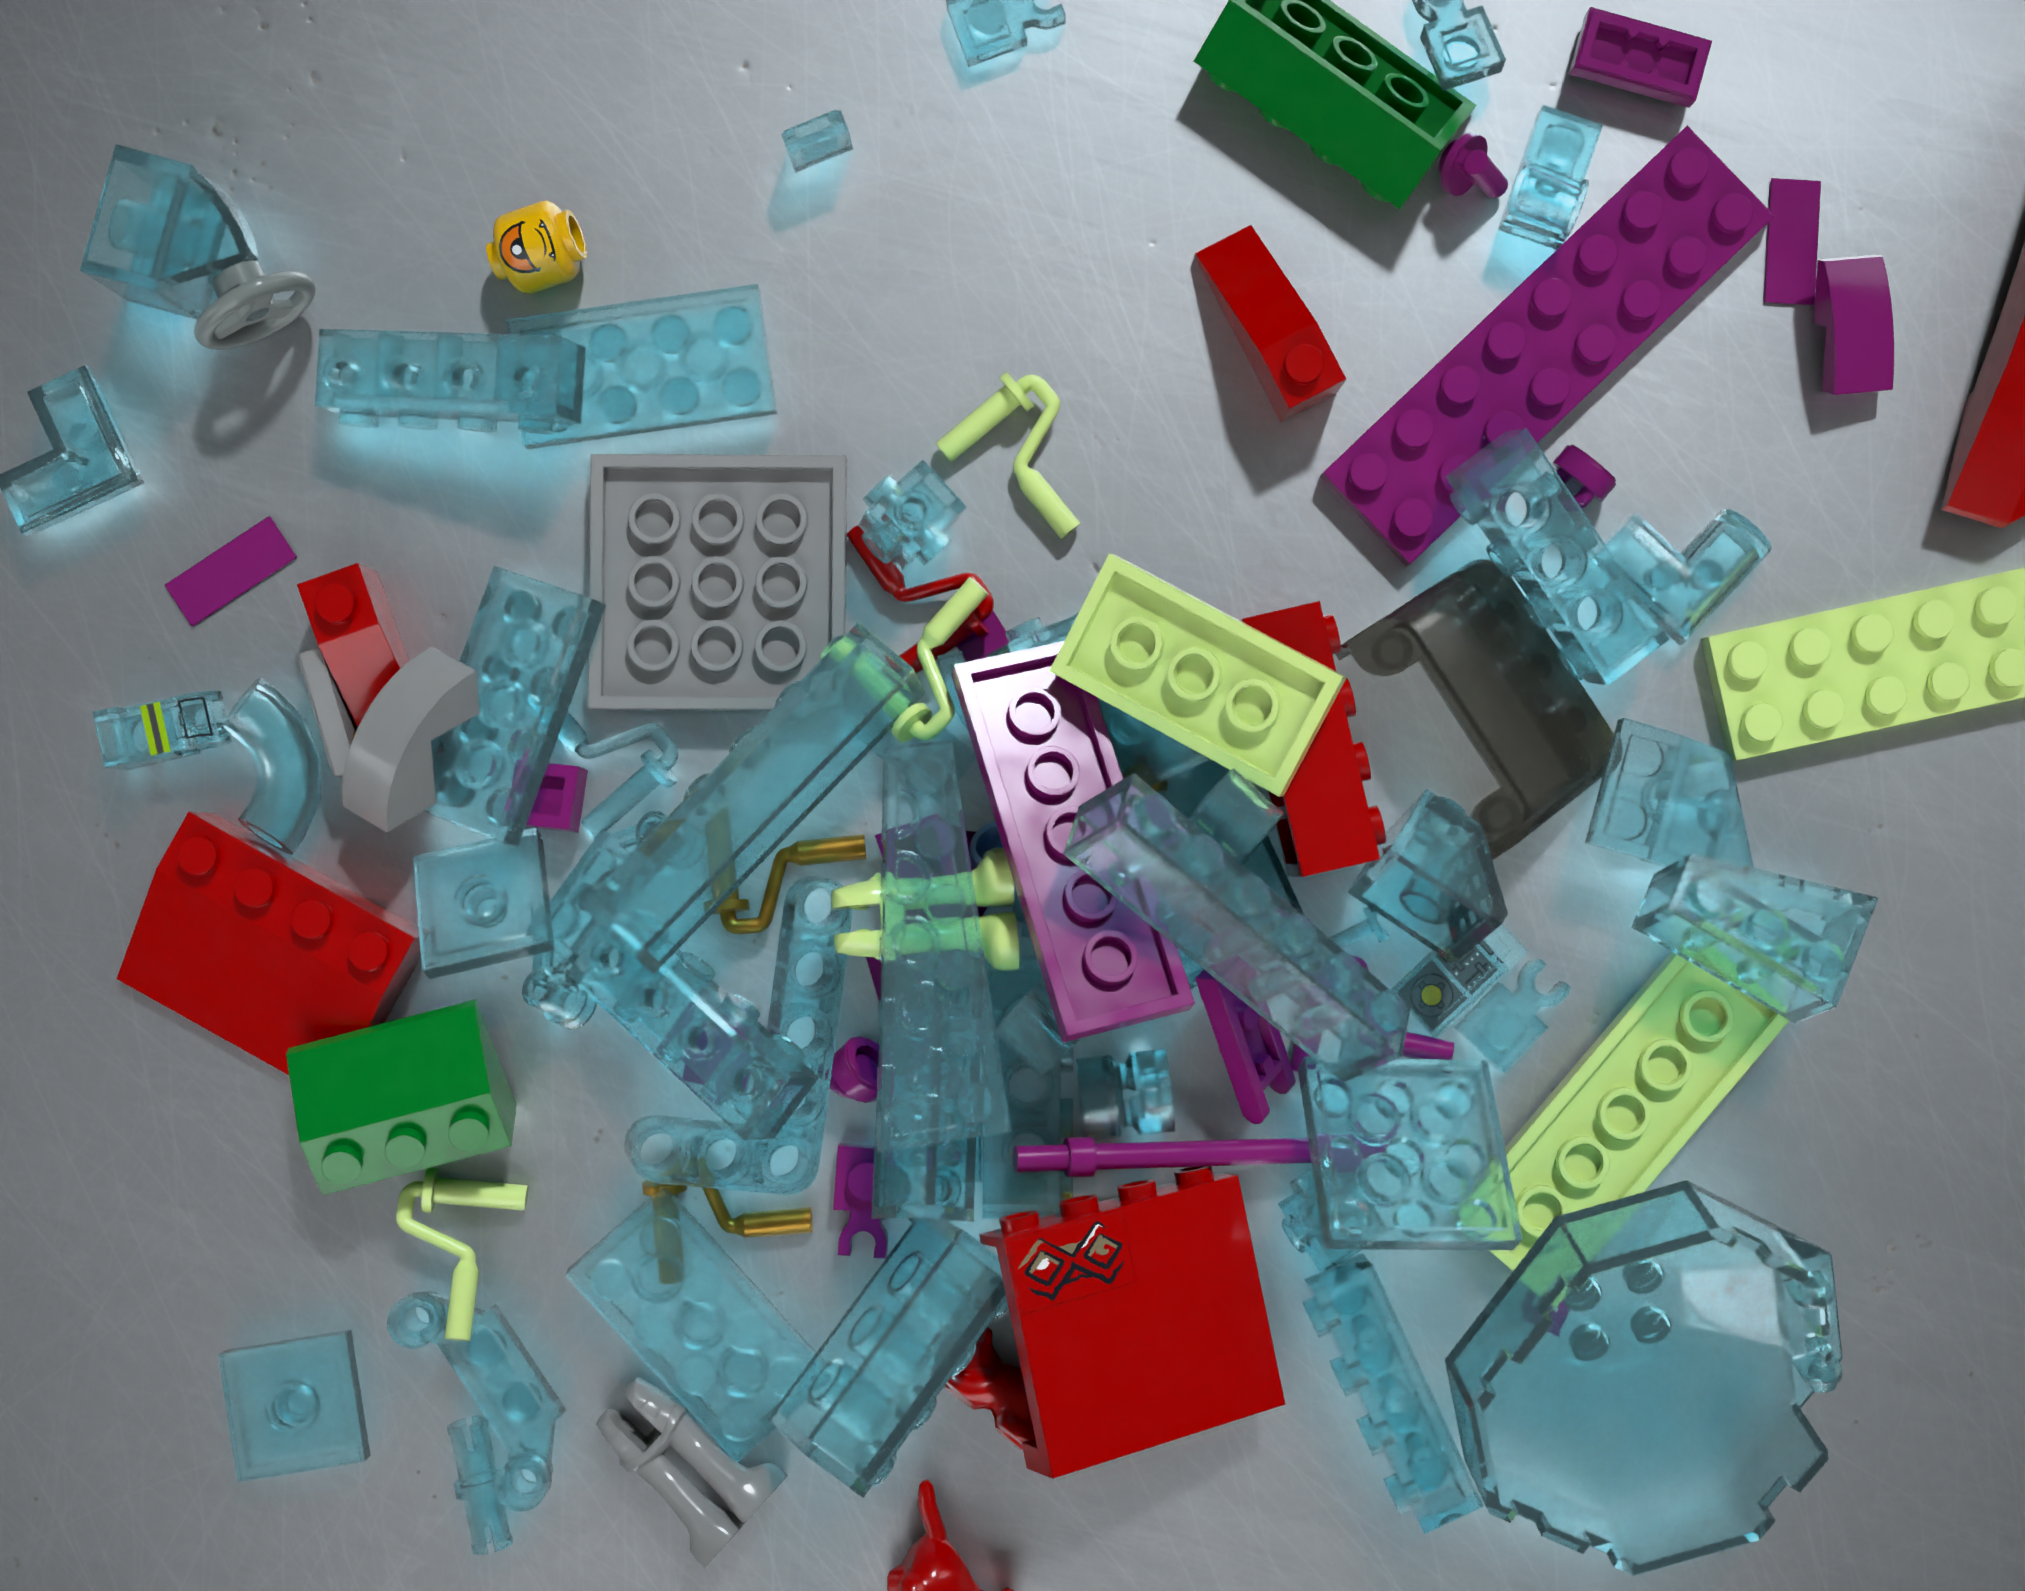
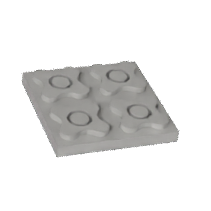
[588,454,847,711]

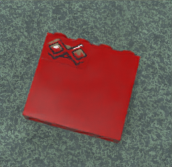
[979,1166,1286,1479]

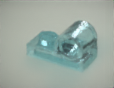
[1498,105,1603,250]

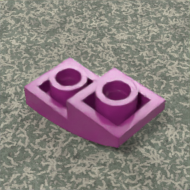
[1814,255,1894,395]

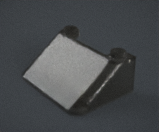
[1335,559,1618,862]

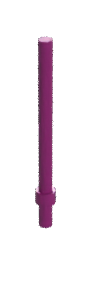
[1013,1135,1393,1177]

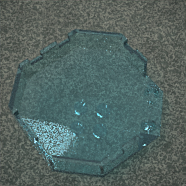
[1445,1180,1843,1576]

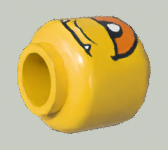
[486,200,587,294]

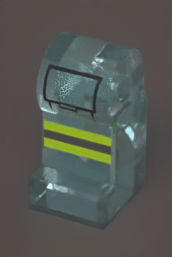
[92,691,233,770]

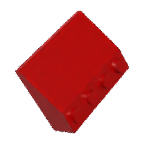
[116,811,434,1075]

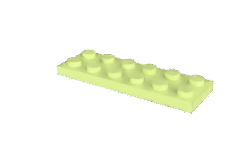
[1701,568,2025,762]
[1448,925,1799,1303]

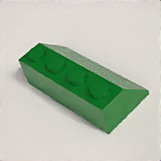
[1193,0,1477,210]

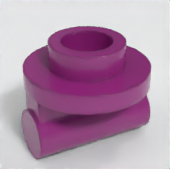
[1438,132,1508,198]

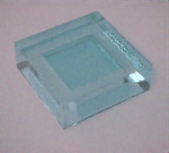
[781,109,853,173]

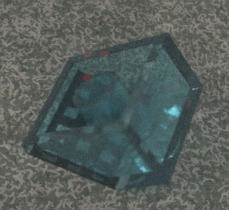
[1347,789,1508,964]

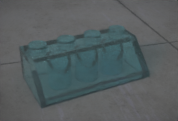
[768,1209,1009,1498]

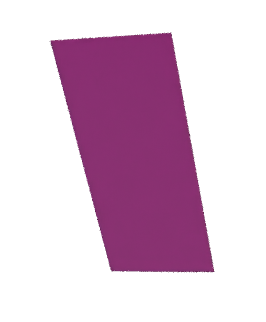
[1764,178,1821,305]
[165,515,297,626]

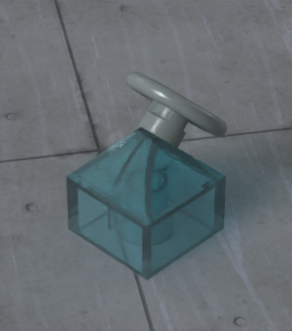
[80,144,316,350]

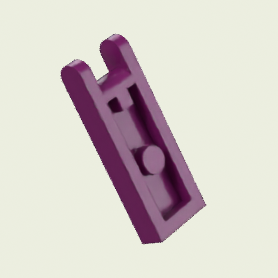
[1195,943,1296,1124]

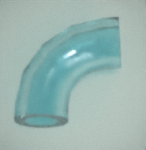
[221,677,322,855]

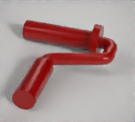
[847,521,994,683]

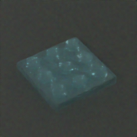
[1298,1057,1523,1250]

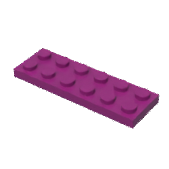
[951,641,1195,1043]

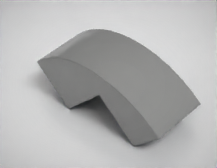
[342,646,479,832]

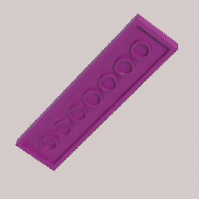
[1320,125,1775,567]

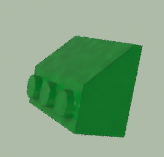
[286,999,517,1196]

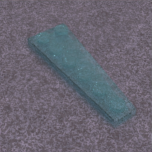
[876,740,1011,1153]

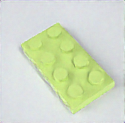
[1049,553,1347,797]

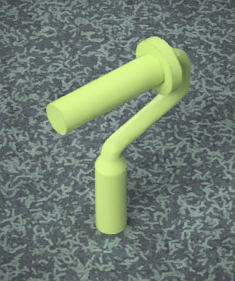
[936,372,1081,539]
[845,577,989,742]
[396,1167,528,1341]

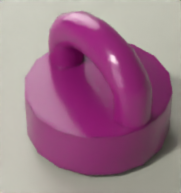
[1547,444,1616,512]
[822,1036,895,1103]

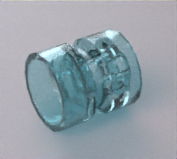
[1076,1048,1175,1140]

